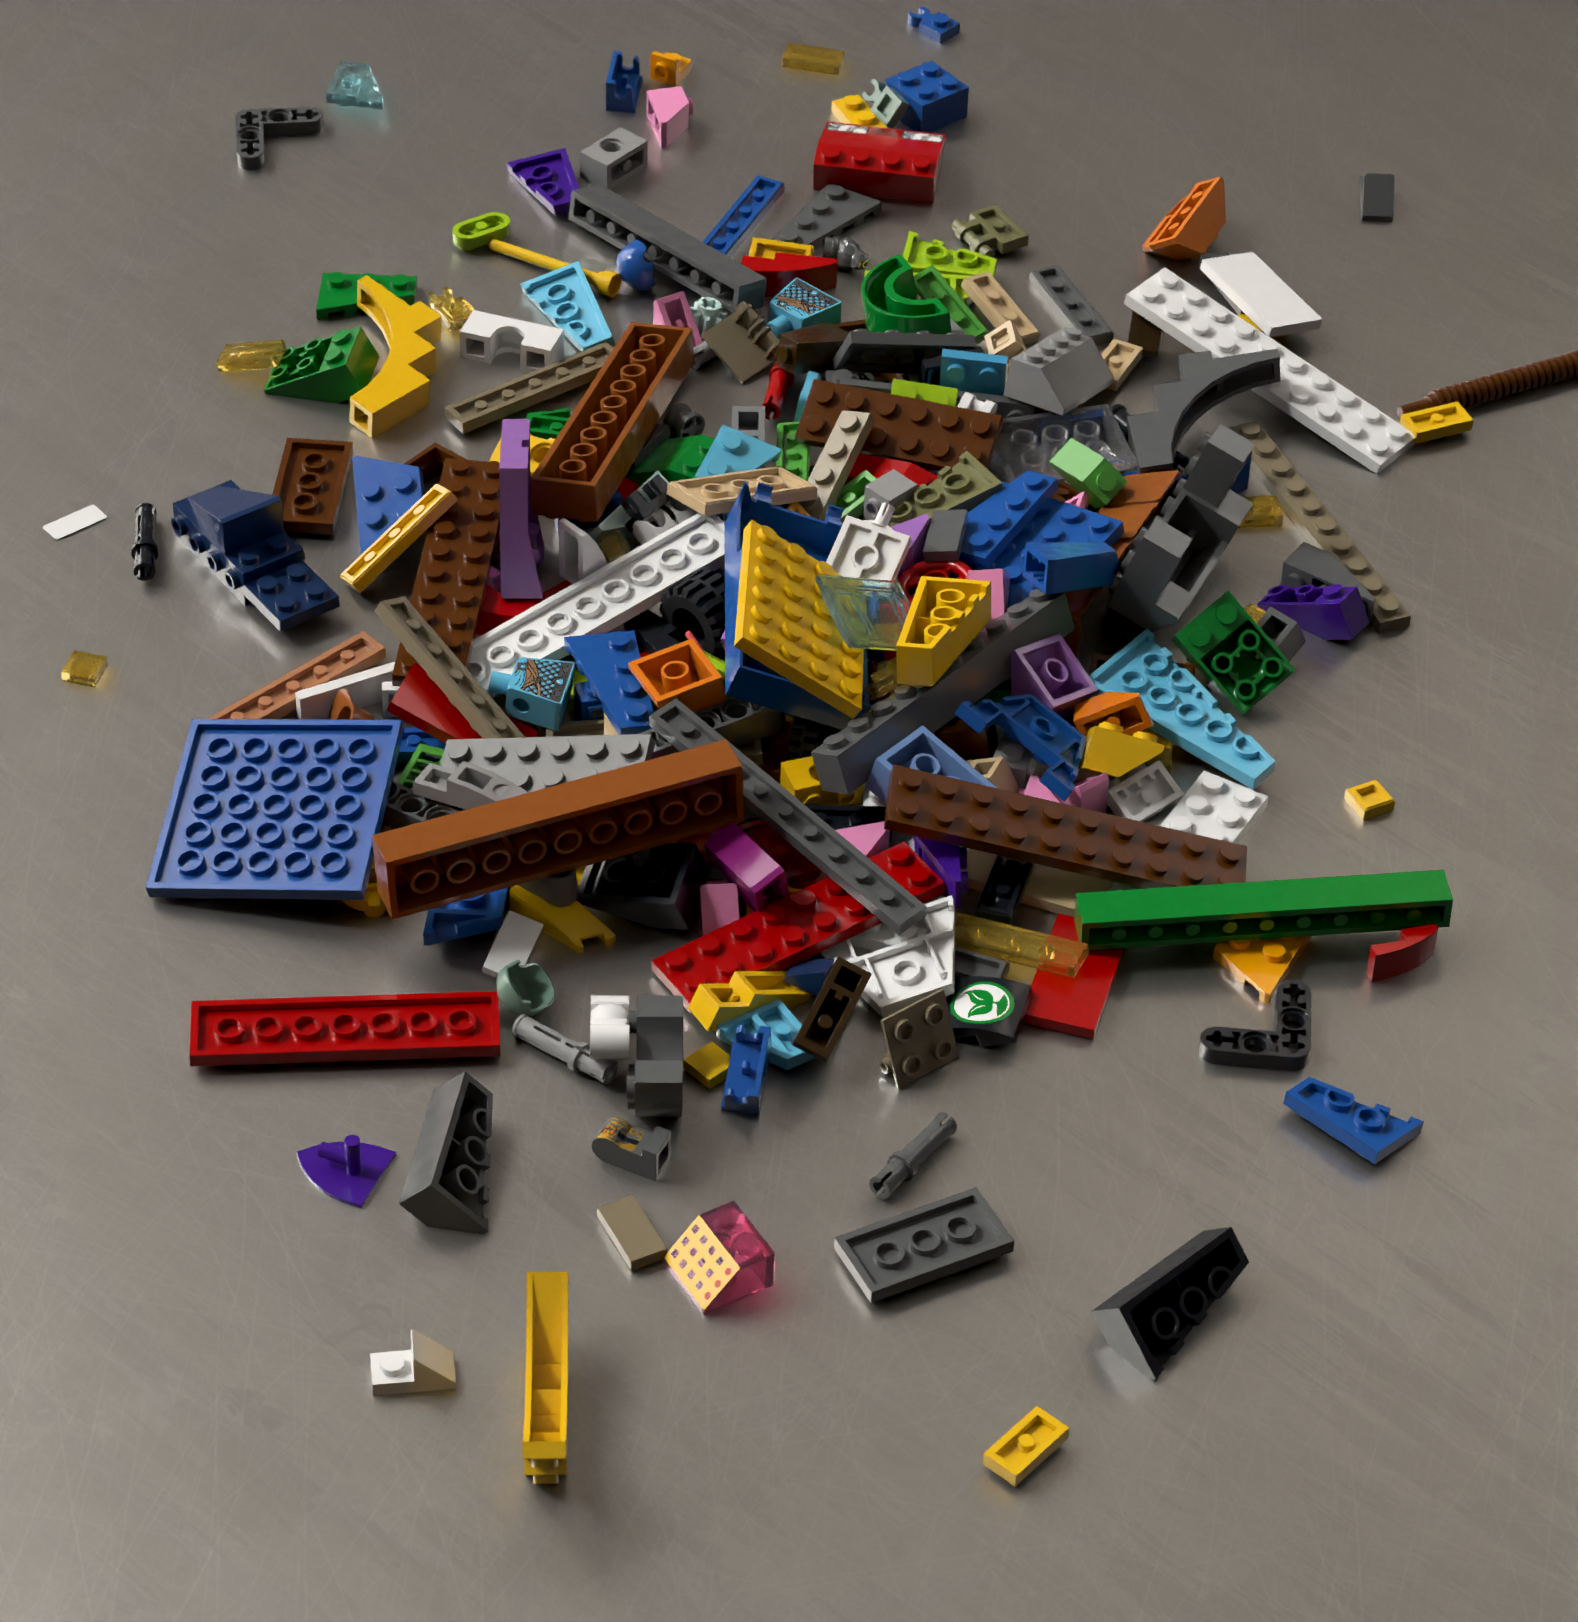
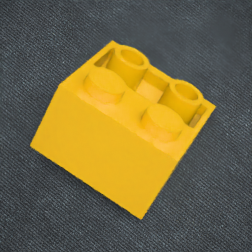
[1078,722,1165,779]

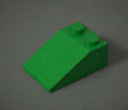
[625,435,715,485]

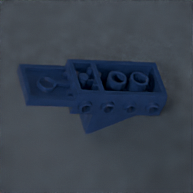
[171,480,340,632]

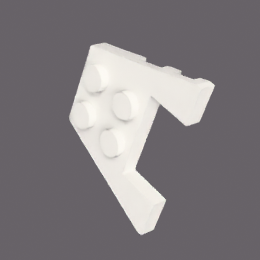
[818,895,955,1017]

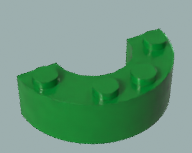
[861,254,952,334]

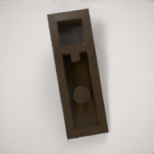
[792,956,872,1063]

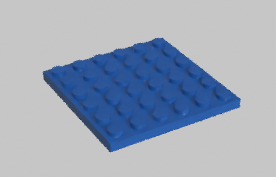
[146,719,404,900]

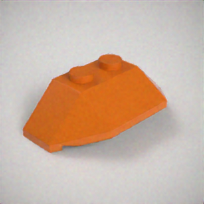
[1142,176,1226,261]

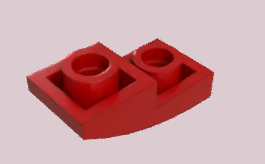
[1366,924,1438,982]

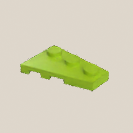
[903,231,997,277]

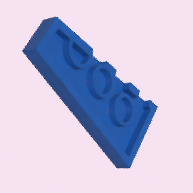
[959,470,1058,569]

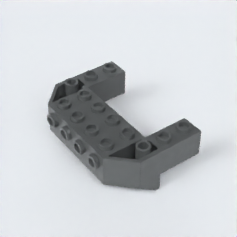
[1107,423,1255,632]

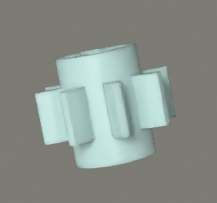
[690,297,728,336]

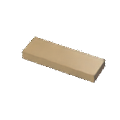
[961,271,1040,345]

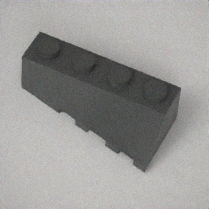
[399,1071,493,1234]

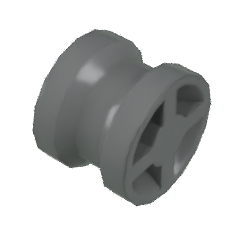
[663,403,705,438]

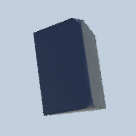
[783,958,835,995]

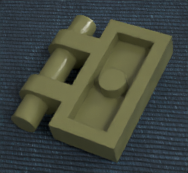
[951,204,1029,258]

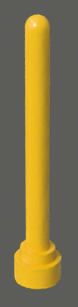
[489,239,622,298]

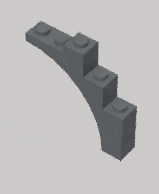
[1127,349,1281,474]

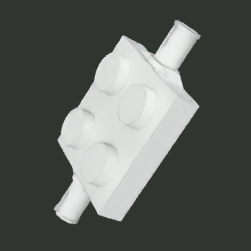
[826,503,912,602]

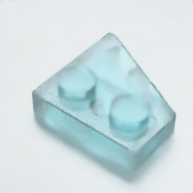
[326,61,383,110]

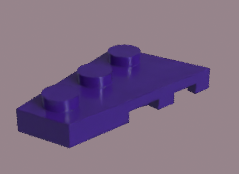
[507,148,579,216]

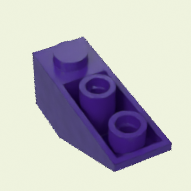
[1257,584,1369,640]
[914,836,968,909]

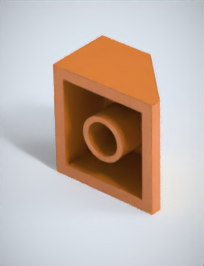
[628,638,726,712]

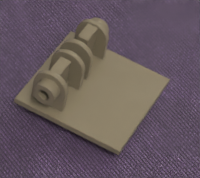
[701,301,780,384]
[879,989,959,1089]

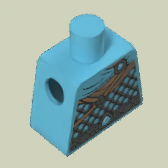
[766,278,842,339]
[488,657,576,731]

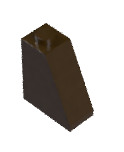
[776,322,849,374]

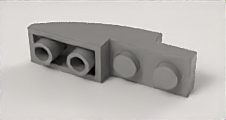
[413,761,528,810]

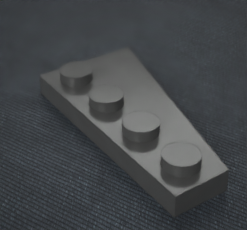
[771,183,882,250]

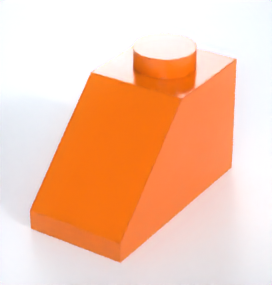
[1073,692,1153,737]

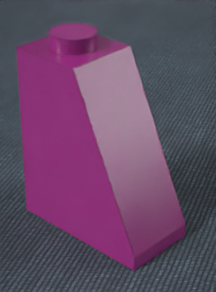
[704,822,790,913]

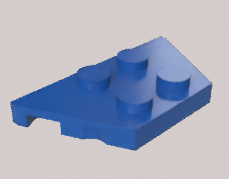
[352,456,425,554]
[423,887,510,946]

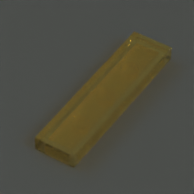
[955,912,1089,978]

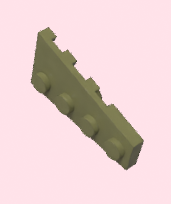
[874,451,1003,527]

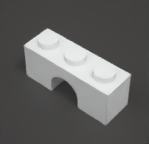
[460,310,564,372]

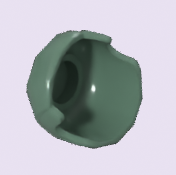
[496,960,555,1017]

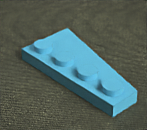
[520,261,616,352]

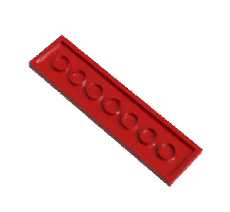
[651,842,945,1014]
[189,991,501,1067]

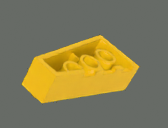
[896,576,991,688]

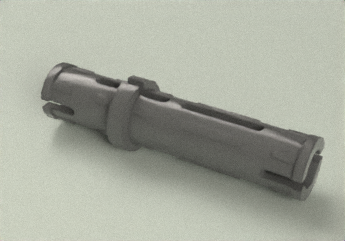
[869,1112,957,1199]

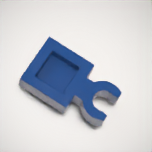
[908,6,960,44]

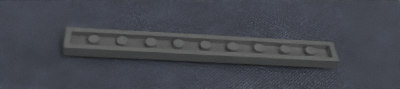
[649,698,927,935]

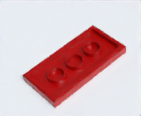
[386,663,538,744]
[1023,913,1126,1039]

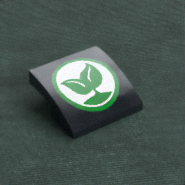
[946,976,1033,1047]

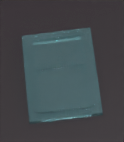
[815,575,911,651]

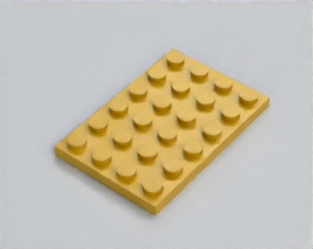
[734,520,866,719]

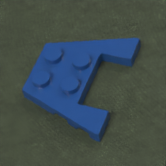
[955,694,1087,801]

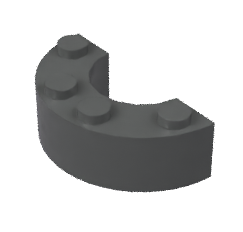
[627,995,684,1117]

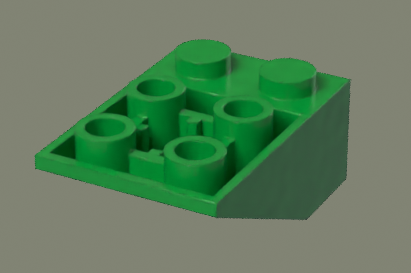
[263,327,380,403]
[1172,590,1296,715]

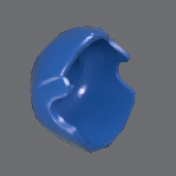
[616,240,656,290]

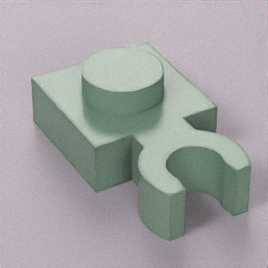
[862,79,910,129]

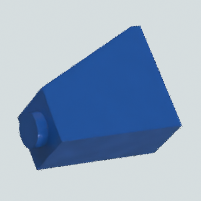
[1023,542,1119,594]

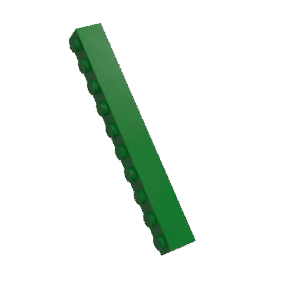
[1074,870,1453,951]

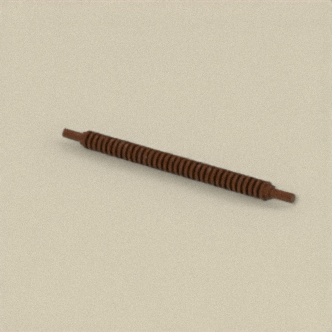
[1397,351,1578,418]

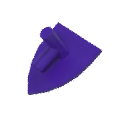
[296,1135,396,1208]

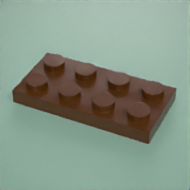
[272,438,353,534]

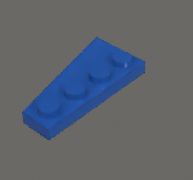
[564,630,654,735]

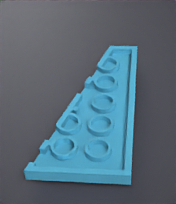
[1089,628,1276,790]

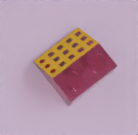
[664,1200,775,1315]

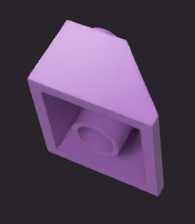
[1010,633,1098,718]

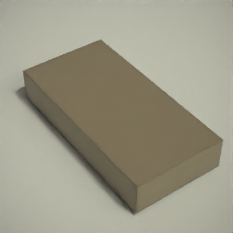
[597,1195,668,1271]

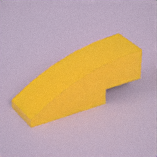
[688,971,811,1031]

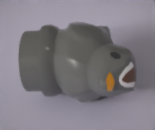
[822,236,868,270]

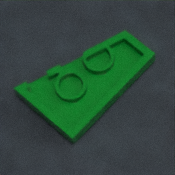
[316,272,417,320]

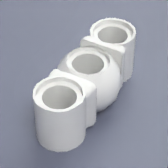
[590,995,630,1060]

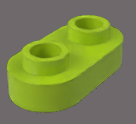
[452,212,510,251]

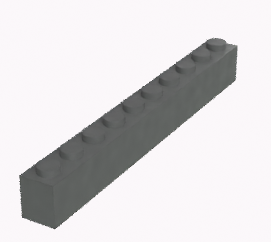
[811,588,1075,795]

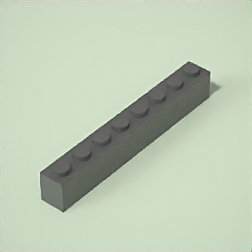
[568,184,767,313]

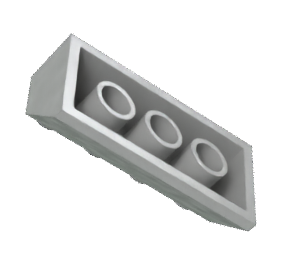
[1004,327,1114,415]

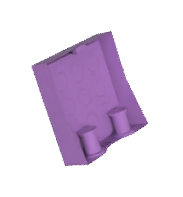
[499,419,544,598]

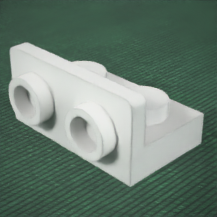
[1106,760,1184,822]

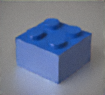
[885,61,969,133]

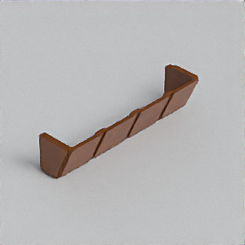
[1063,470,1181,659]

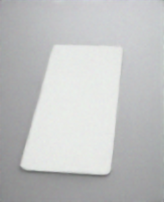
[43,505,107,540]

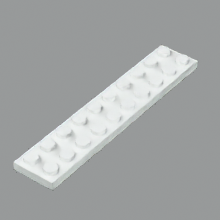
[1124,267,1415,474]
[468,513,725,698]

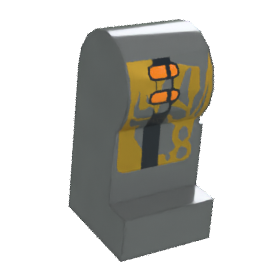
[591,1117,671,1181]

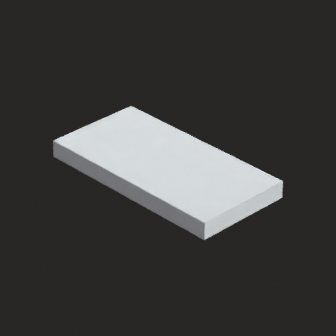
[1200,252,1322,337]

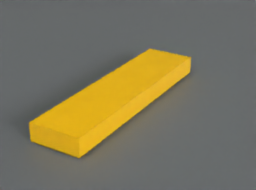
[339,484,458,593]

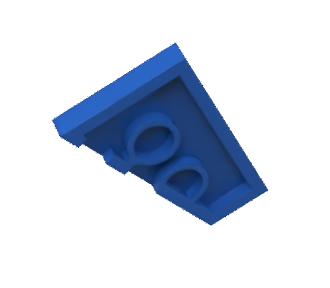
[1283,1077,1424,1164]

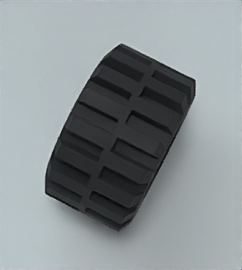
[660,569,725,659]

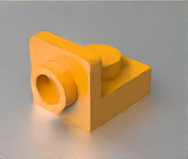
[650,51,692,86]

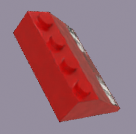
[813,121,946,204]

